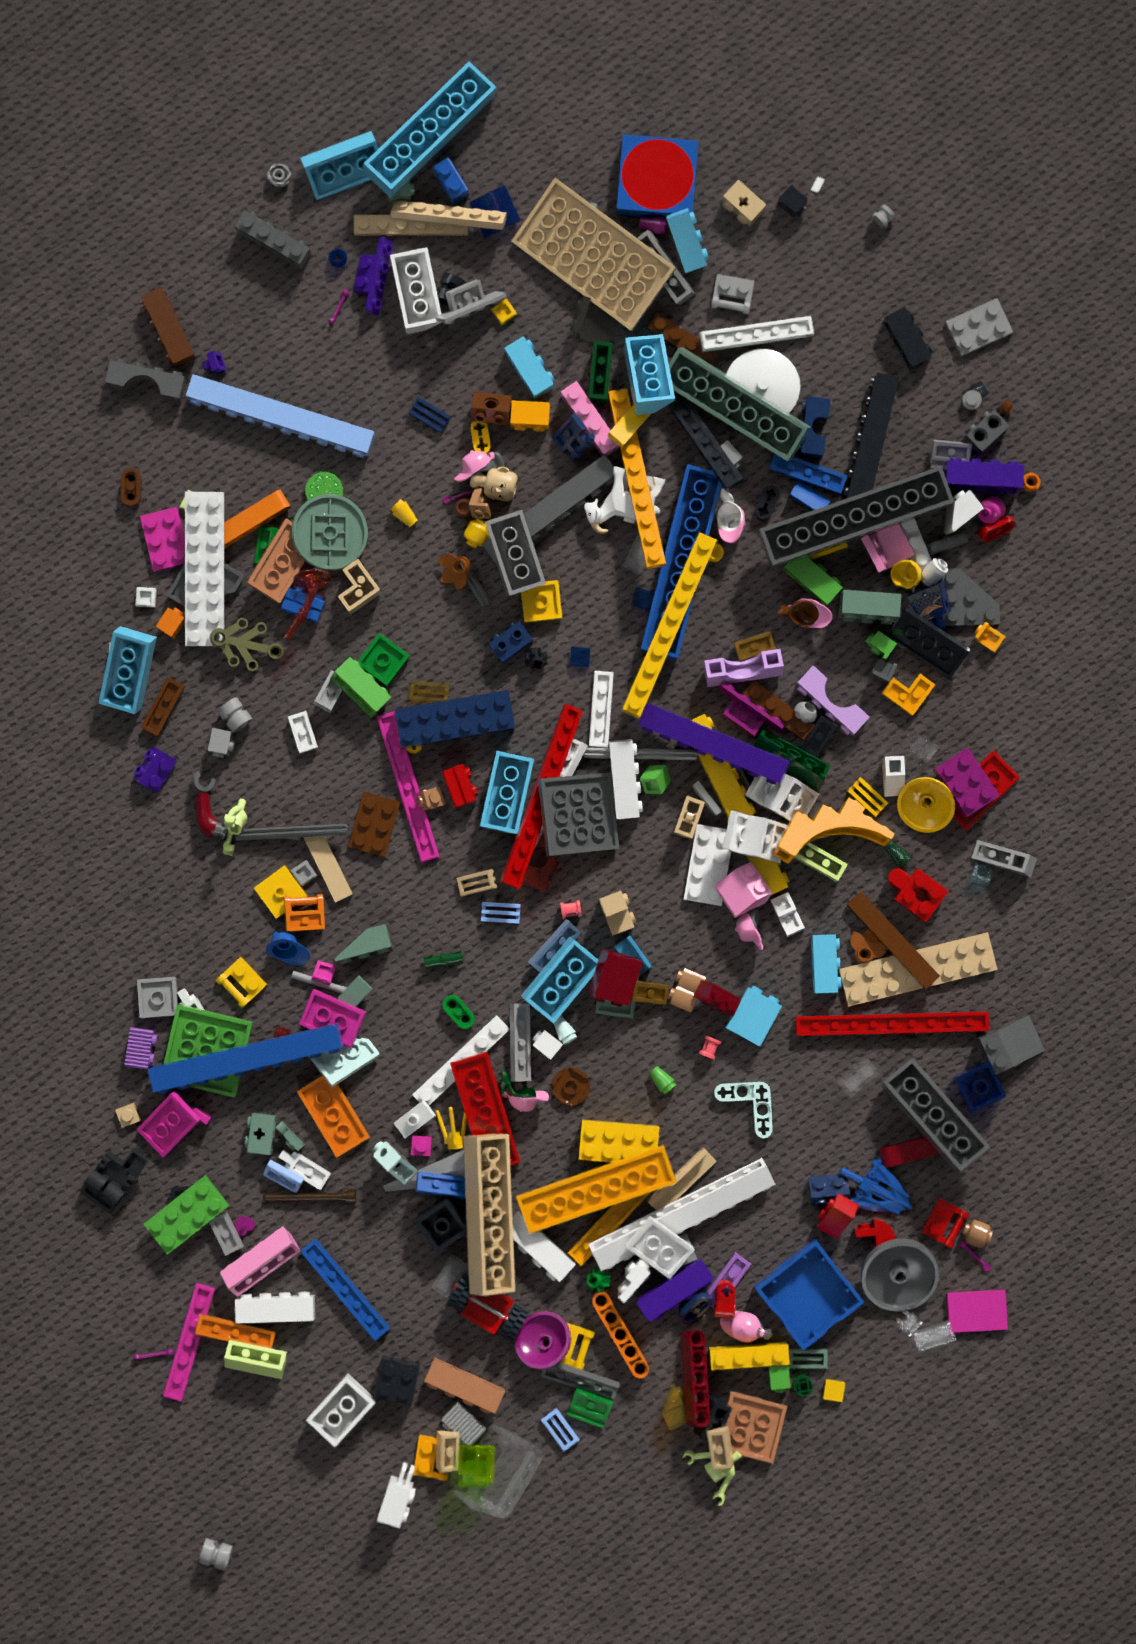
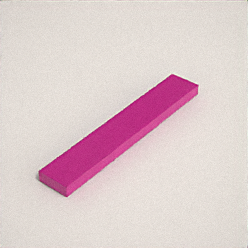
[163,1283,215,1402]

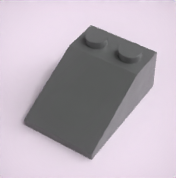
[976,1015,1045,1074]

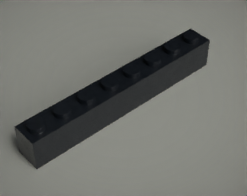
[843,372,899,499]

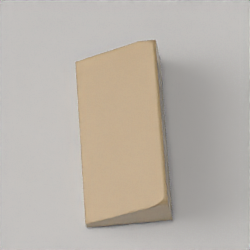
[707,1427,734,1470]
[436,1431,460,1473]

